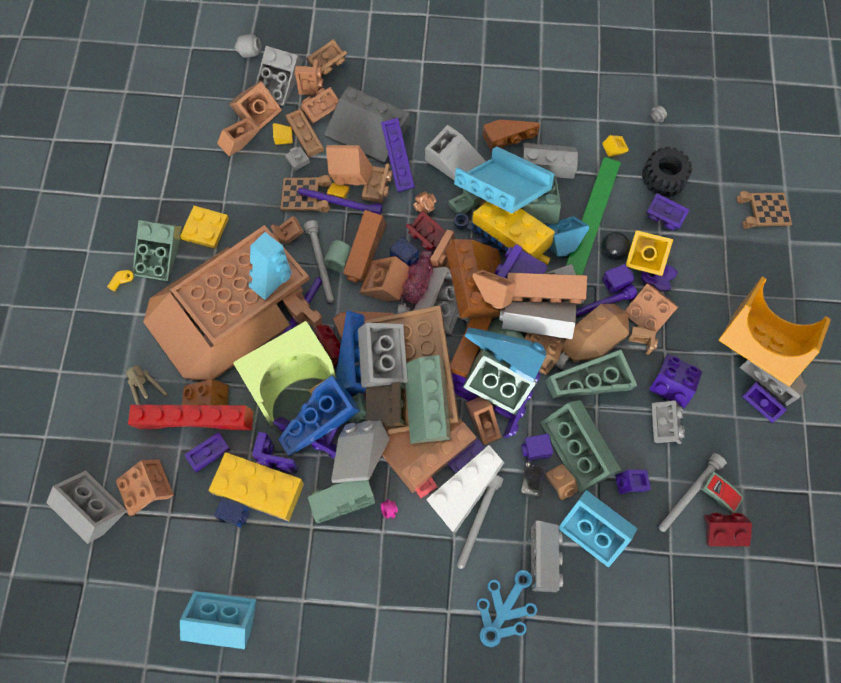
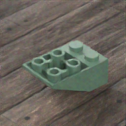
[521,176,561,224]
[132,220,182,281]

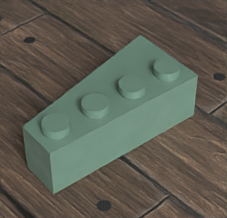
[545,350,637,399]

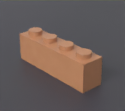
[508,273,587,304]

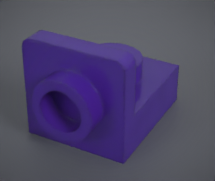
[616,470,651,494]

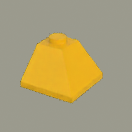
[626,230,673,276]

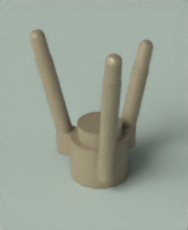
[126,366,168,405]

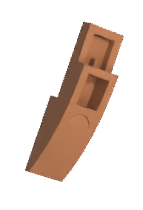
[282,286,323,328]

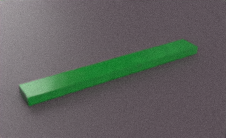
[566,157,621,275]

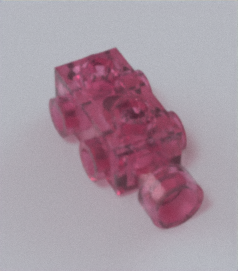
[402,251,433,304]

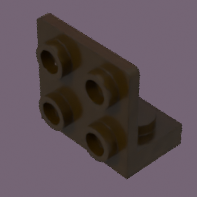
[366,382,406,427]

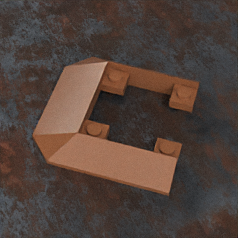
[143,247,290,381]

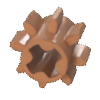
[413,192,437,214]

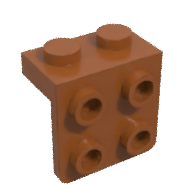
[182,379,229,405]

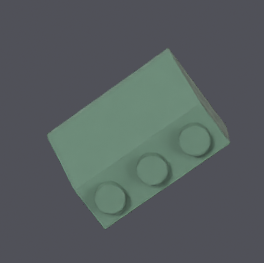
[463,349,536,415]

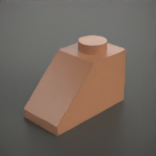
[217,117,259,156]
[472,270,516,309]
[466,397,502,445]

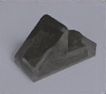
[519,463,545,499]

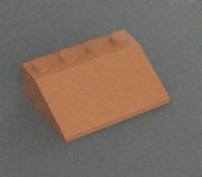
[382,419,477,493]

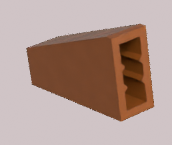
[343,210,387,283]

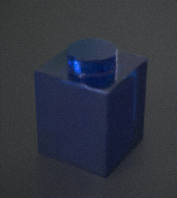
[390,237,419,267]
[214,497,249,528]

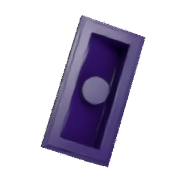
[742,382,787,423]

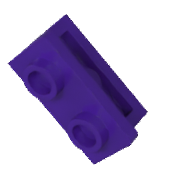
[646,194,690,231]

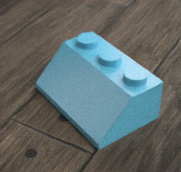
[559,490,637,568]
[180,591,256,649]

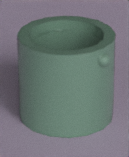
[323,240,352,272]

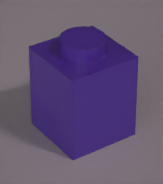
[602,264,634,295]
[521,434,553,462]

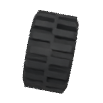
[642,147,692,197]

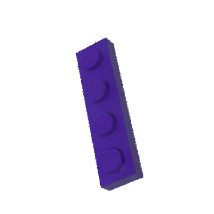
[381,118,415,193]

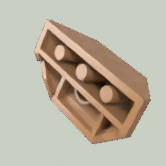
[561,303,629,362]

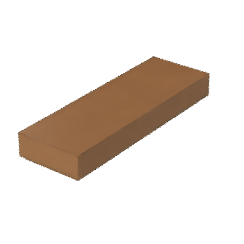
[286,109,324,158]

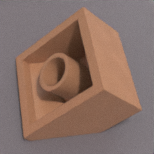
[326,145,373,186]
[360,256,411,302]

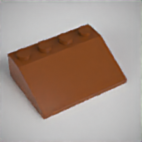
[446,239,505,318]

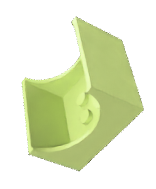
[233,321,336,426]

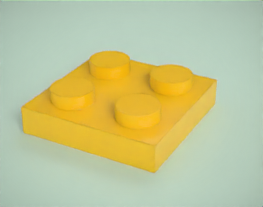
[180,206,229,249]

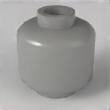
[235,34,262,58]

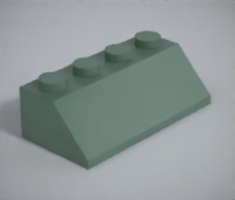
[406,355,451,444]
[540,400,621,492]

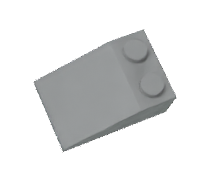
[331,420,390,483]

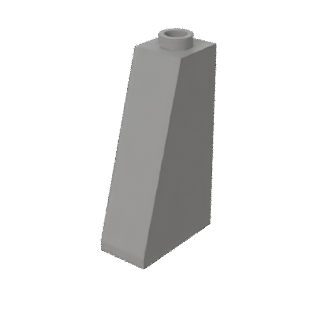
[499,302,576,339]

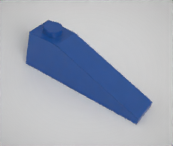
[336,311,367,395]
[278,375,361,456]

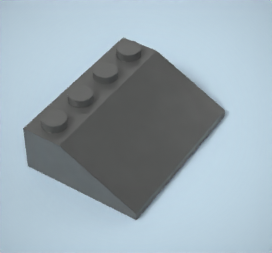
[324,86,410,164]

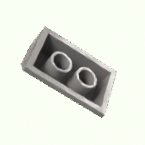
[522,143,578,179]
[414,267,459,335]
[358,323,408,387]
[739,359,808,406]
[46,471,126,544]
[531,521,563,592]

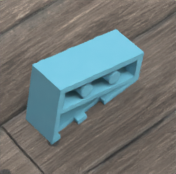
[249,232,292,300]

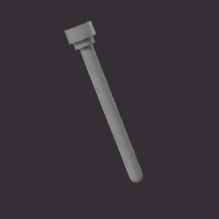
[304,220,334,303]
[659,453,727,532]
[457,475,504,569]

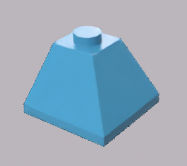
[546,216,589,257]

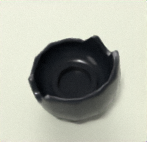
[600,232,630,259]

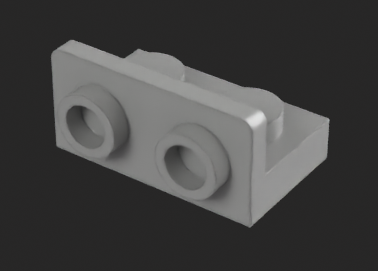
[652,401,685,444]

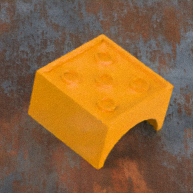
[719,276,831,386]

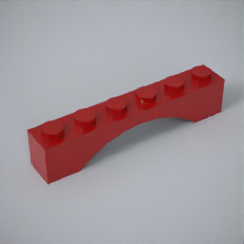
[128,405,254,430]

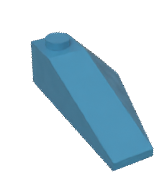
[465,327,546,383]

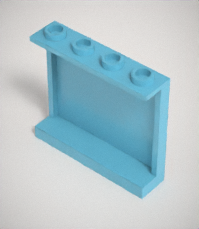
[454,147,554,213]

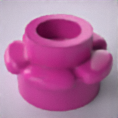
[380,499,398,519]

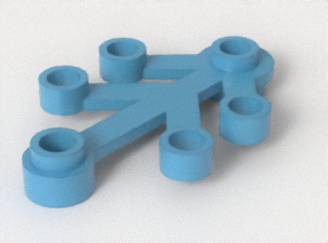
[477,570,537,647]

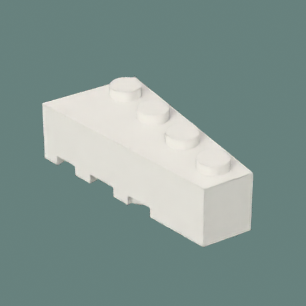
[426,445,504,532]

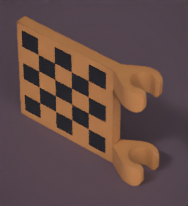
[281,175,332,212]
[737,191,792,229]

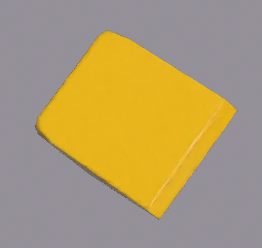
[273,123,293,145]
[602,135,629,157]
[327,183,350,199]

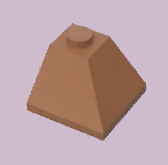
[229,81,282,130]

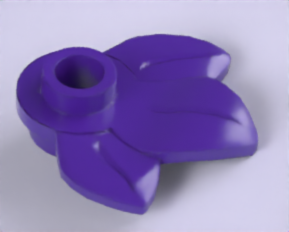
[641,265,678,291]

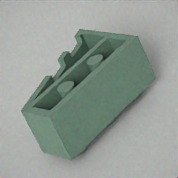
[308,480,375,524]

